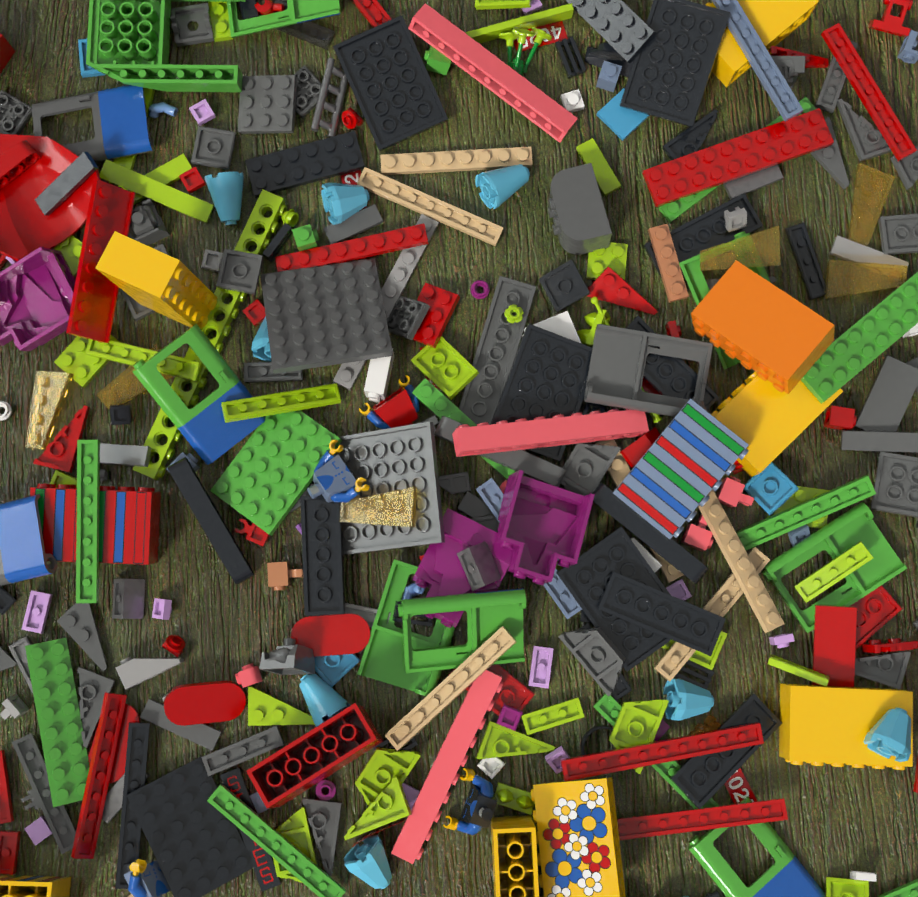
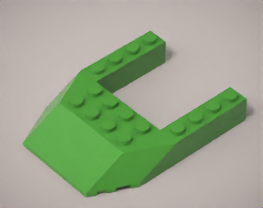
[86,0,246,92]

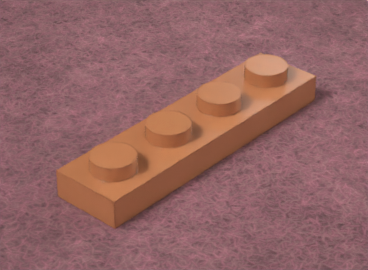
[648,224,689,303]

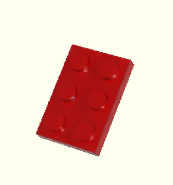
[413,283,460,348]

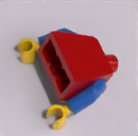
[359,375,419,429]

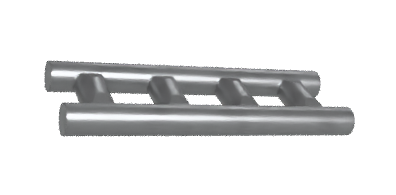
[311,58,348,138]

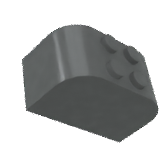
[547,163,612,255]

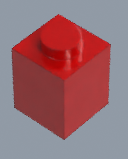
[824,405,857,430]

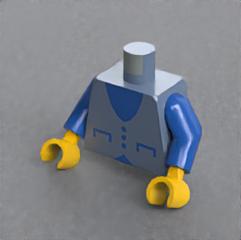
[307,440,370,503]
[124,859,171,897]

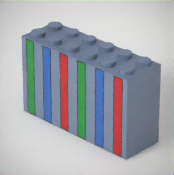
[613,398,749,539]

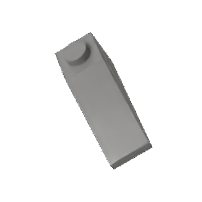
[115,656,184,690]

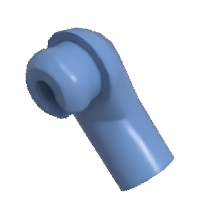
[148,102,178,118]
[401,583,425,601]

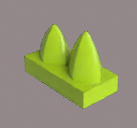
[576,309,611,347]
[494,782,535,815]

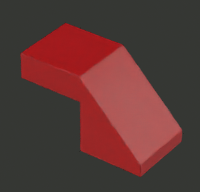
[620,428,660,468]

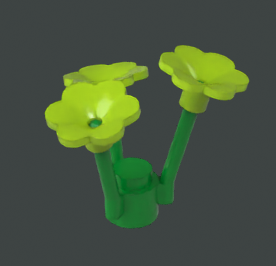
[499,27,552,76]

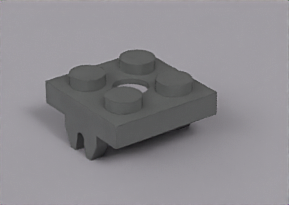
[170,3,214,47]

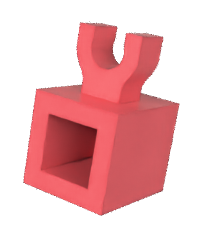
[716,476,754,508]
[681,515,714,552]

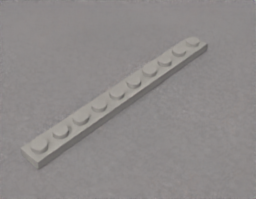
[333,214,439,391]

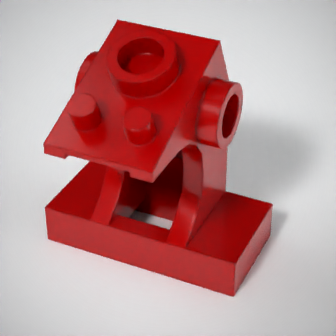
[868,0,913,37]

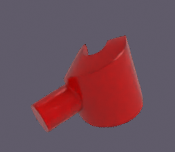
[255,0,285,15]

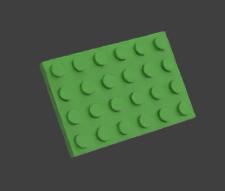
[210,410,342,536]

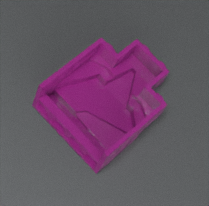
[0,247,76,351]
[495,470,595,585]
[413,508,514,628]

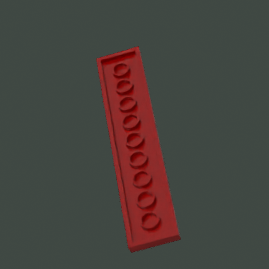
[642,108,834,207]

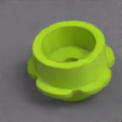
[282,209,299,227]
[504,304,524,323]

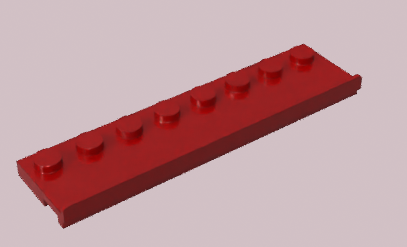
[66,179,135,343]

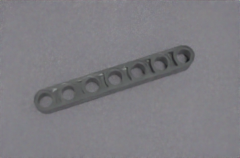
[434,416,566,487]

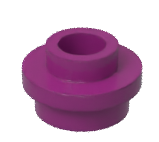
[470,280,490,299]
[316,780,336,801]

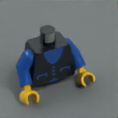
[443,768,497,835]

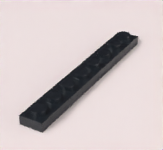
[115,722,150,889]

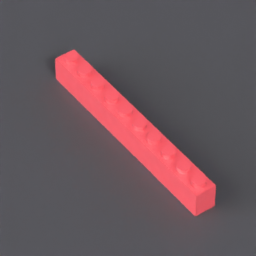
[408,3,578,143]
[452,409,649,457]
[391,669,504,864]

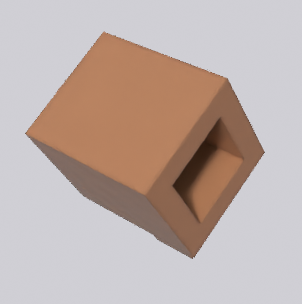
[267,562,303,591]

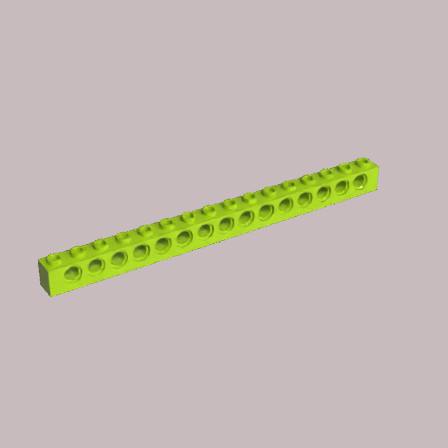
[132,189,287,481]

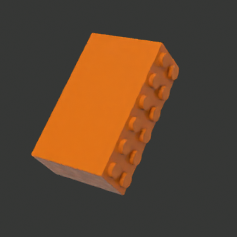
[691,260,835,394]

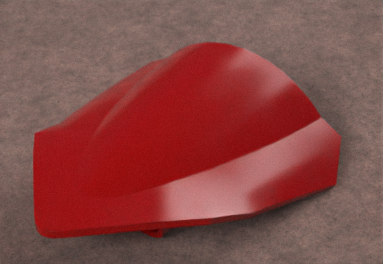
[0,134,101,261]

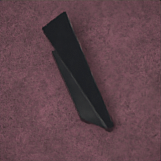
[585,43,634,78]

